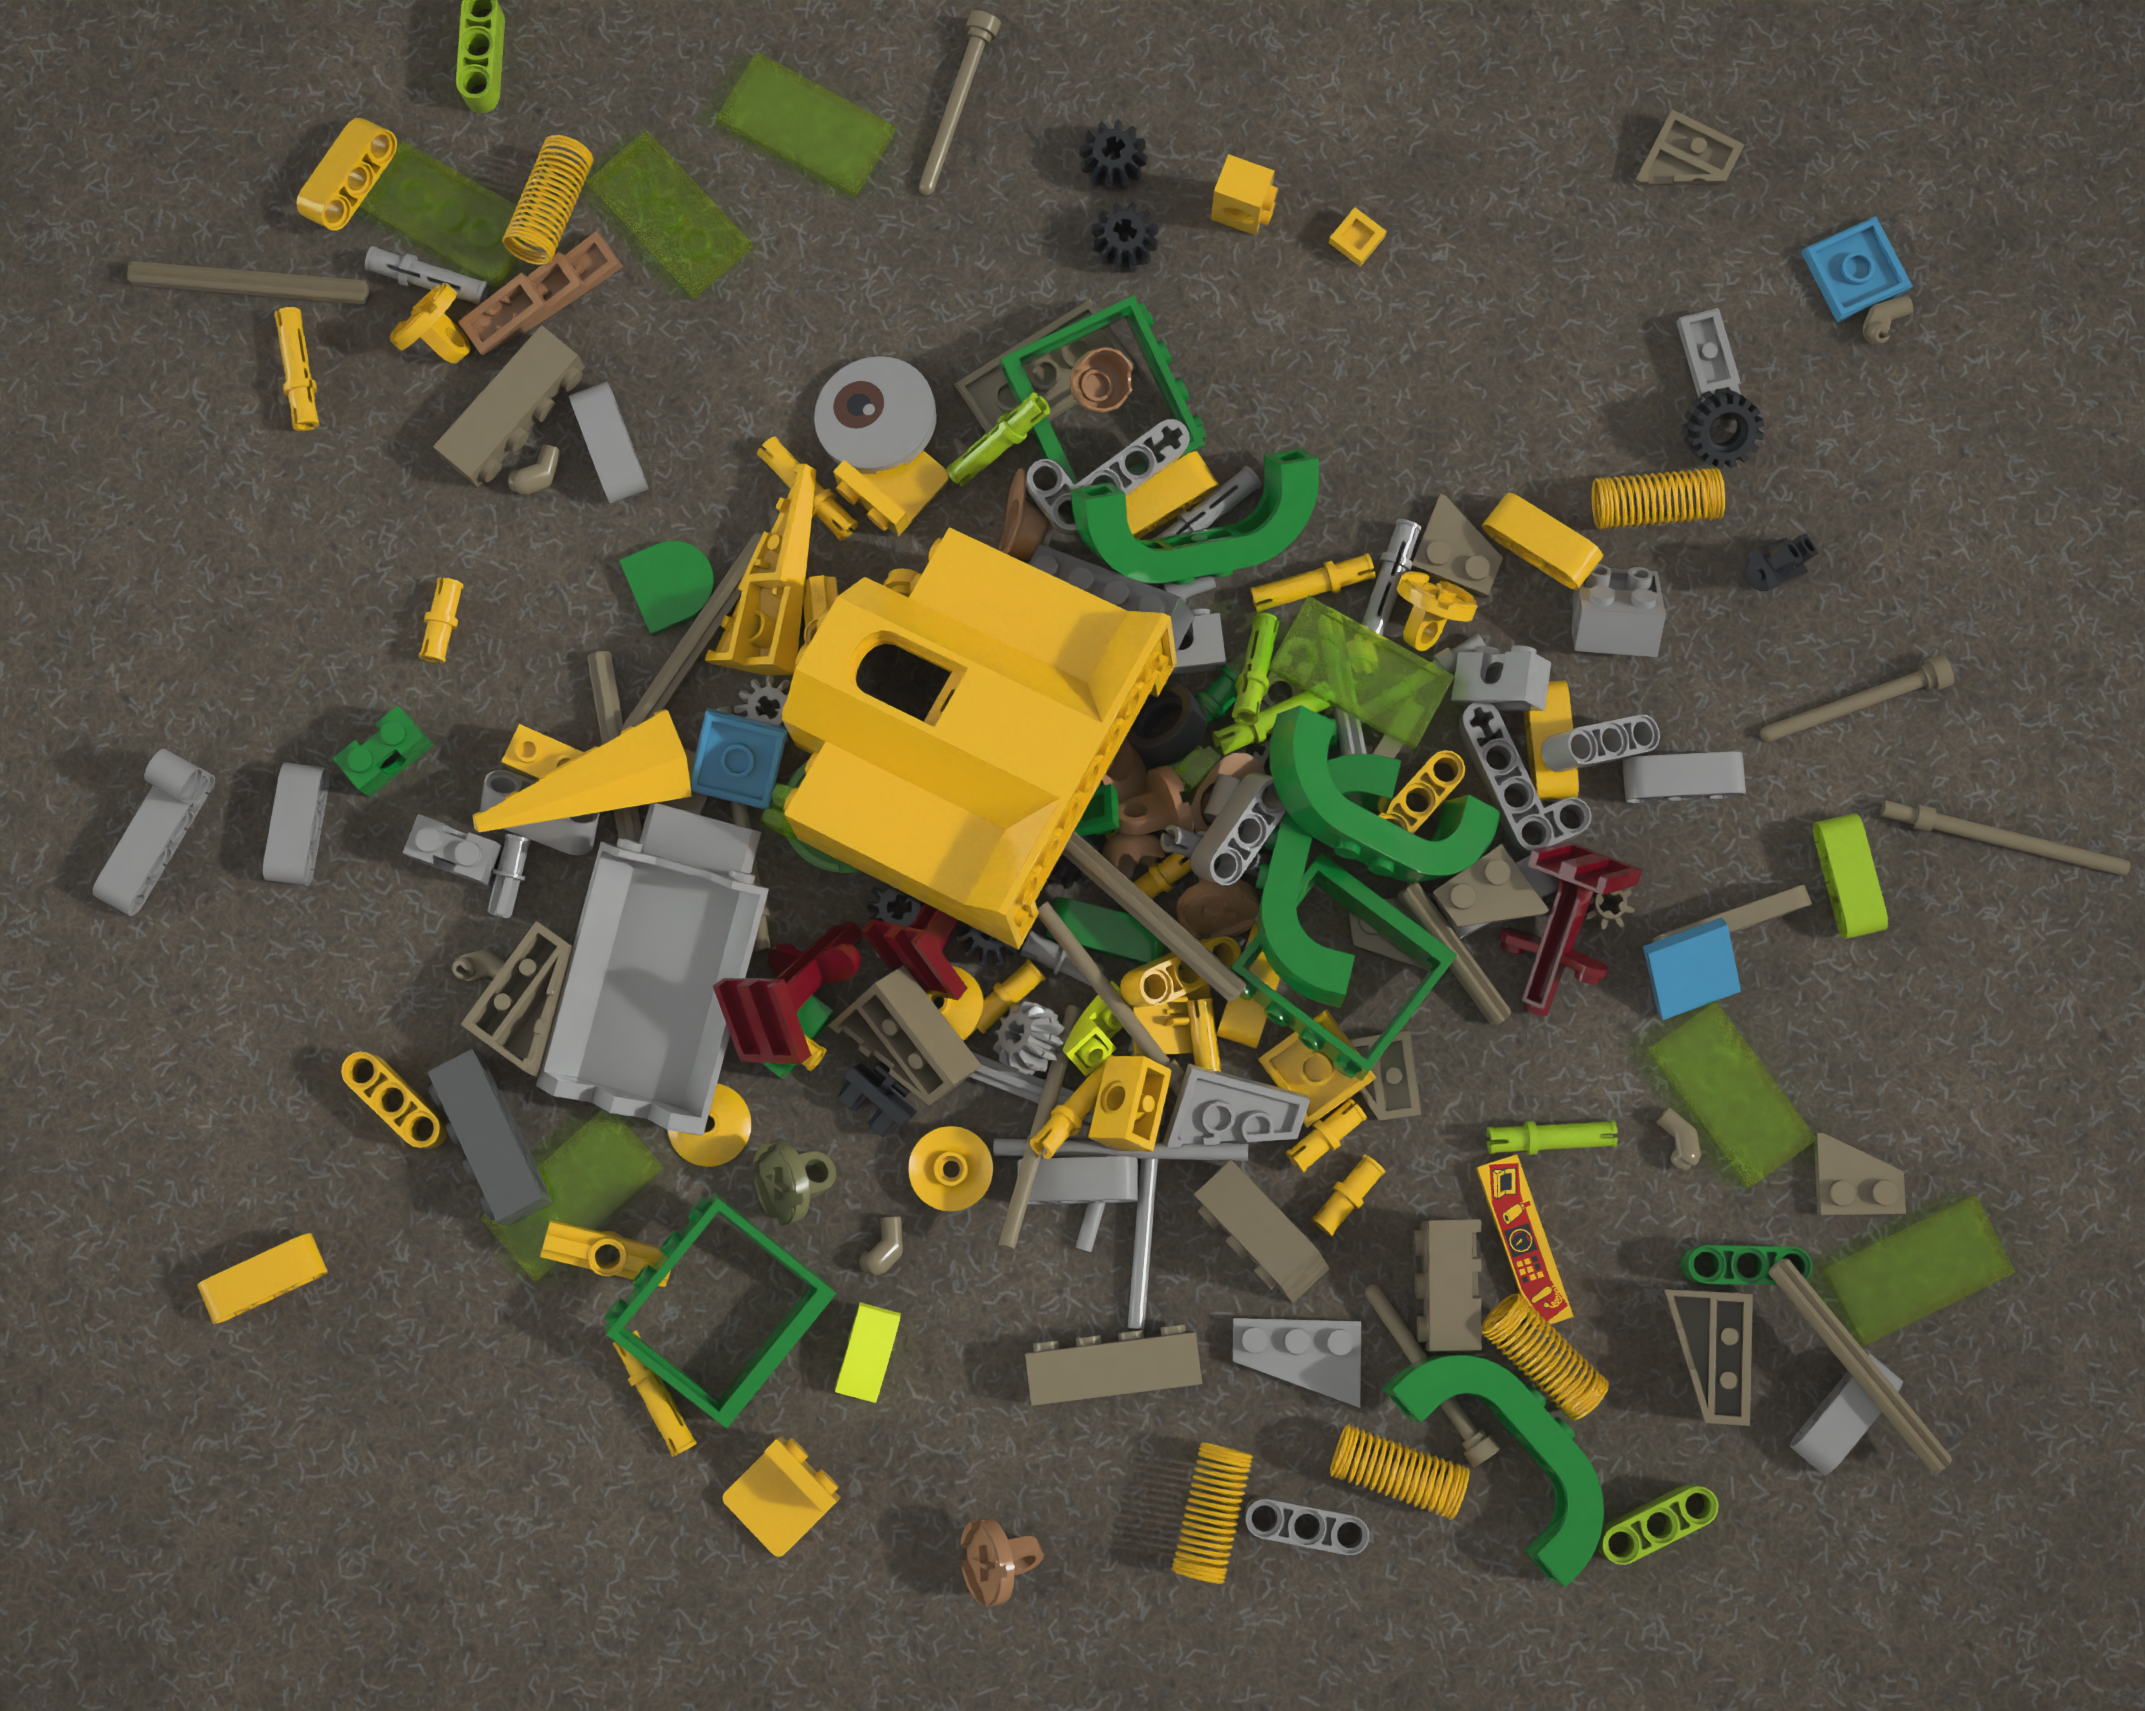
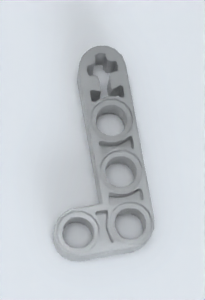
[1026,419,1190,535]
[1458,702,1592,856]
[93,749,215,916]

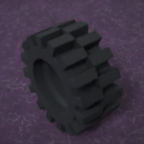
[1682,388,1764,469]

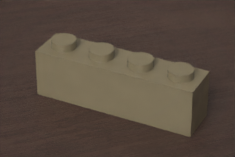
[433,325,585,488]
[1025,1324,1202,1406]

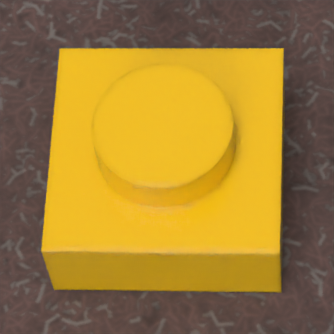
[1329,207,1387,267]

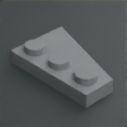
[1163,1064,1310,1148]
[1232,1318,1361,1408]

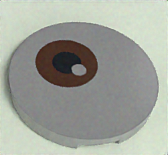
[814,356,937,474]

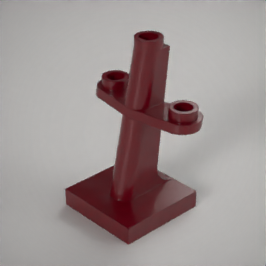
[1498,841,1643,1016]
[861,903,968,1001]
[713,921,862,1064]

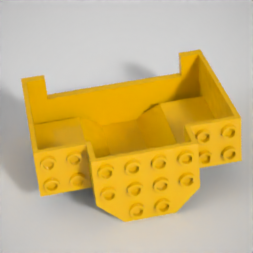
[782,527,1177,950]

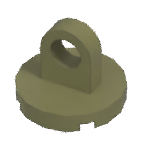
[754,1139,836,1226]

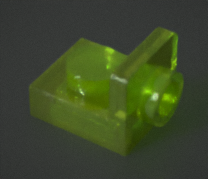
[1160,745,1221,793]

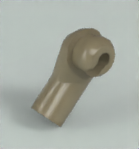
[1862,295,1913,345]
[508,444,562,495]
[452,950,506,981]
[1656,1107,1701,1171]
[859,1217,903,1275]

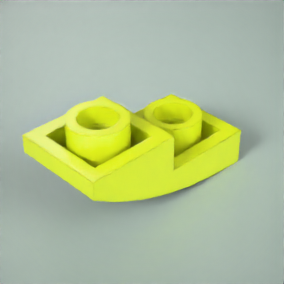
[1062,981,1131,1077]
[835,1302,901,1403]

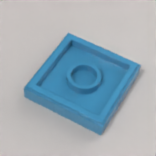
[1801,216,1913,323]
[690,708,788,810]
[1643,918,1741,1020]

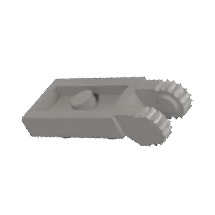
[1676,308,1741,427]

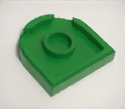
[619,541,715,637]

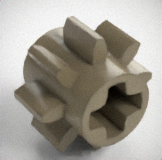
[1583,890,1635,932]

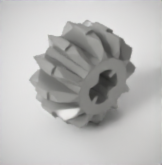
[734,676,791,744]
[993,1001,1065,1075]

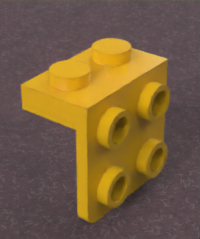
[833,450,949,537]
[723,1436,841,1557]

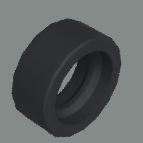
[1126,683,1207,765]

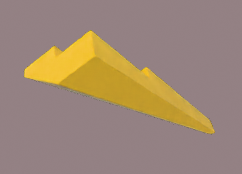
[705,464,816,676]
[472,709,692,832]

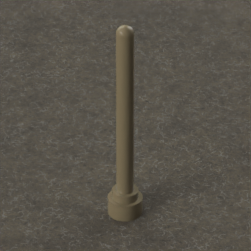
[919,10,1001,196]
[1760,654,1954,742]
[1365,1284,1501,1468]

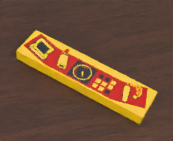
[1476,1154,1574,1330]

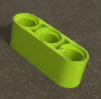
[456,0,505,113]
[1813,813,1888,939]
[1597,1484,1719,1565]

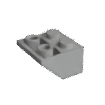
[1572,564,1666,657]

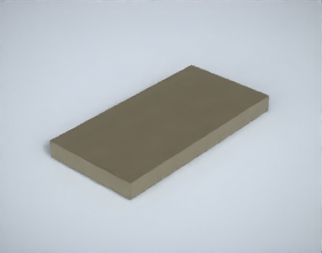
[954,299,1135,435]

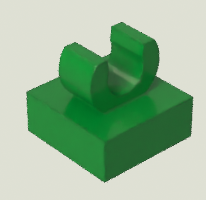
[1074,784,1119,837]

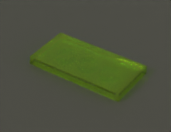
[716,51,896,198]
[586,130,754,300]
[359,140,540,289]
[1267,595,1455,750]
[1646,1001,1817,1189]
[480,1109,665,1282]
[1821,1195,2016,1346]

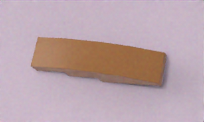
[458,231,623,355]

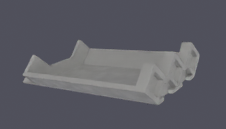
[536,803,769,1135]

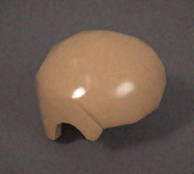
[1070,347,1133,414]
[1102,832,1165,879]

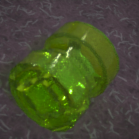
[759,784,797,839]

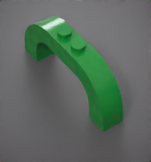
[1071,448,1319,585]
[1270,705,1501,882]
[1255,754,1401,1008]
[1382,1355,1604,1587]

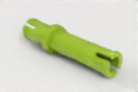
[947,393,1050,487]
[1232,613,1279,726]
[1212,682,1335,757]
[1486,1120,1618,1155]

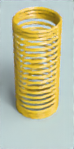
[502,135,594,265]
[1591,467,1725,531]
[1481,1293,1609,1421]
[1330,1424,1470,1520]
[1171,1442,1253,1584]

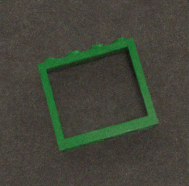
[999,295,1207,512]
[1230,853,1458,1081]
[604,1192,837,1429]

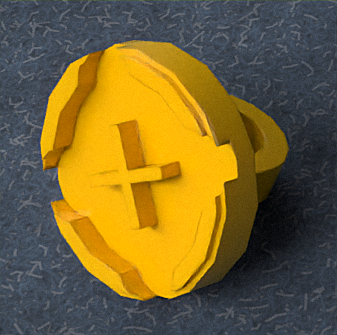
[390,283,471,364]
[1396,571,1478,652]

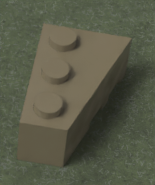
[460,921,573,1078]
[828,965,982,1106]
[1194,1160,1330,1303]
[1413,1219,1482,1351]
[1663,1289,1753,1426]

